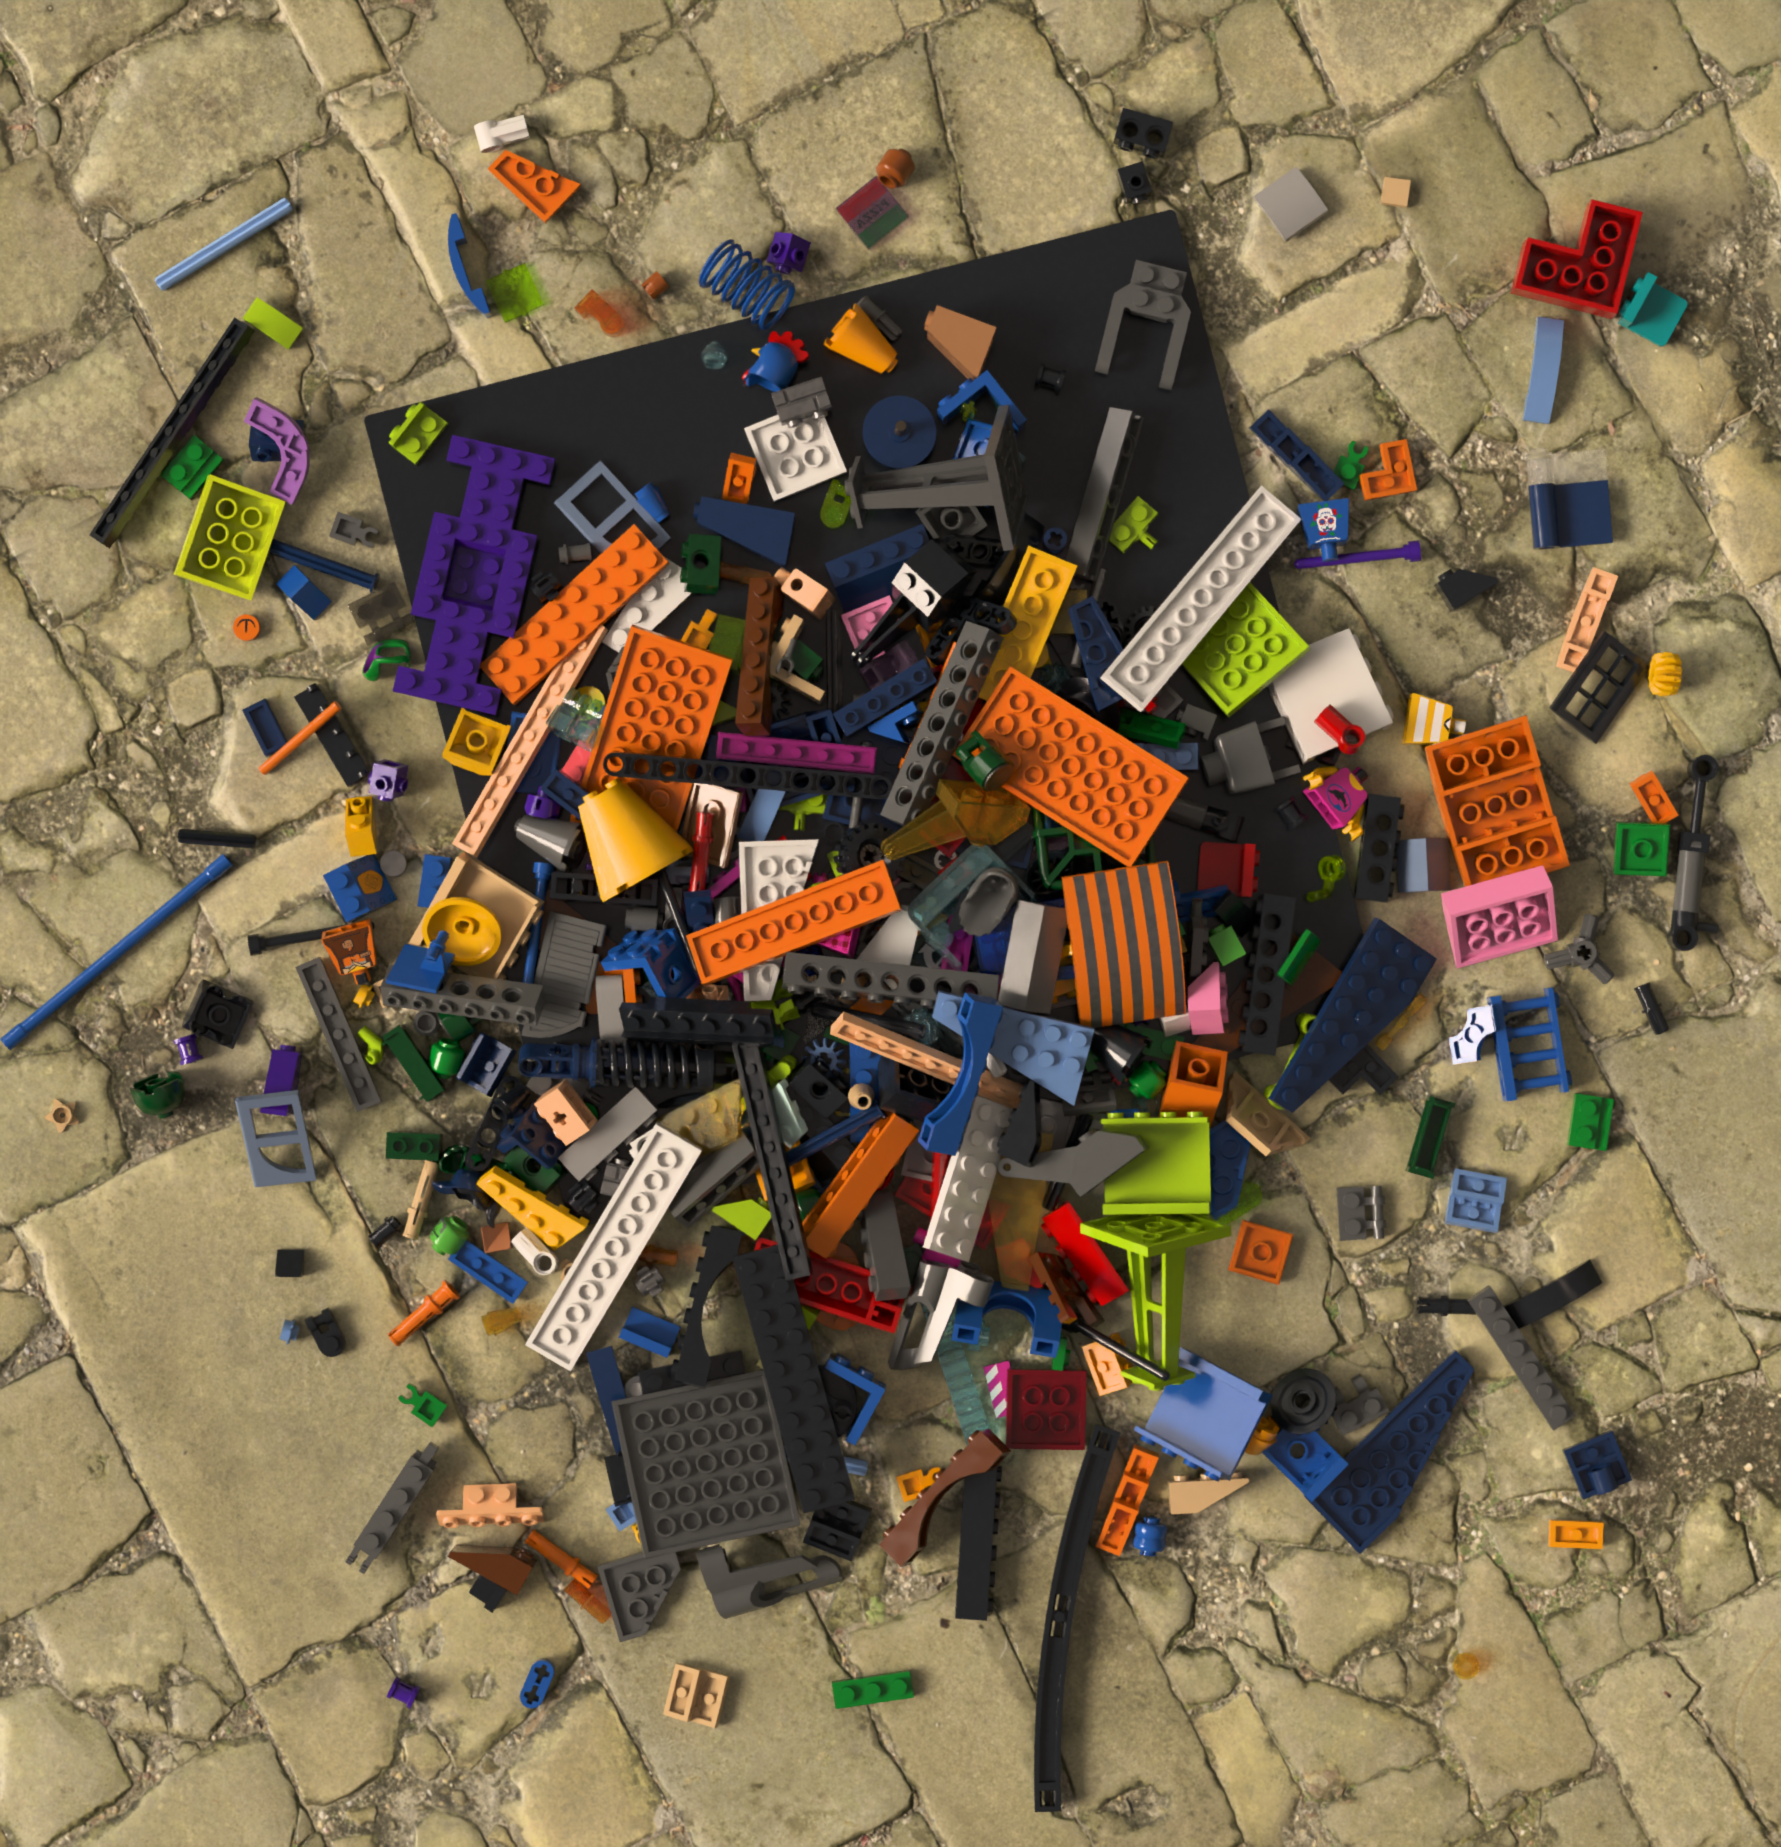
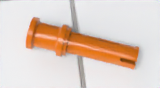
[388,1280,460,1347]

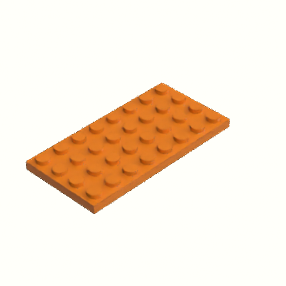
[570,624,733,832]
[952,666,1189,867]

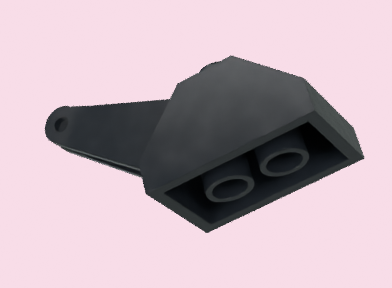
[850,537,977,668]

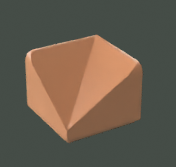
[481,1222,513,1253]

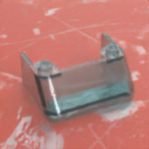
[908,843,1035,971]

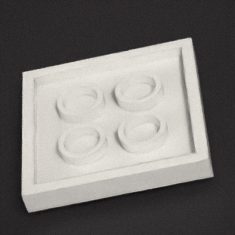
[744,415,847,502]

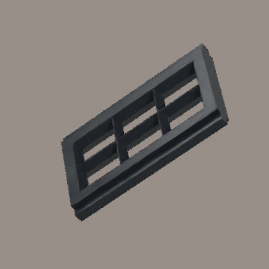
[1549,631,1650,744]

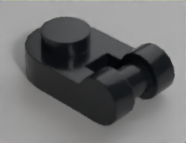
[305,1307,346,1357]

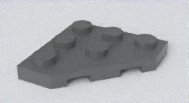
[597,1552,681,1642]

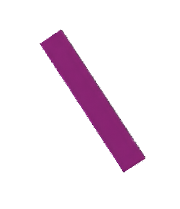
[716,732,877,774]

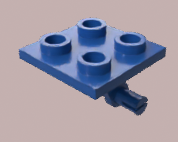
[386,930,455,994]

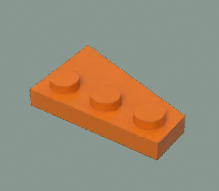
[488,150,581,224]

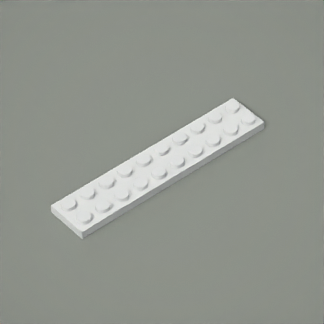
[1100,485,1301,712]
[525,1122,703,1371]

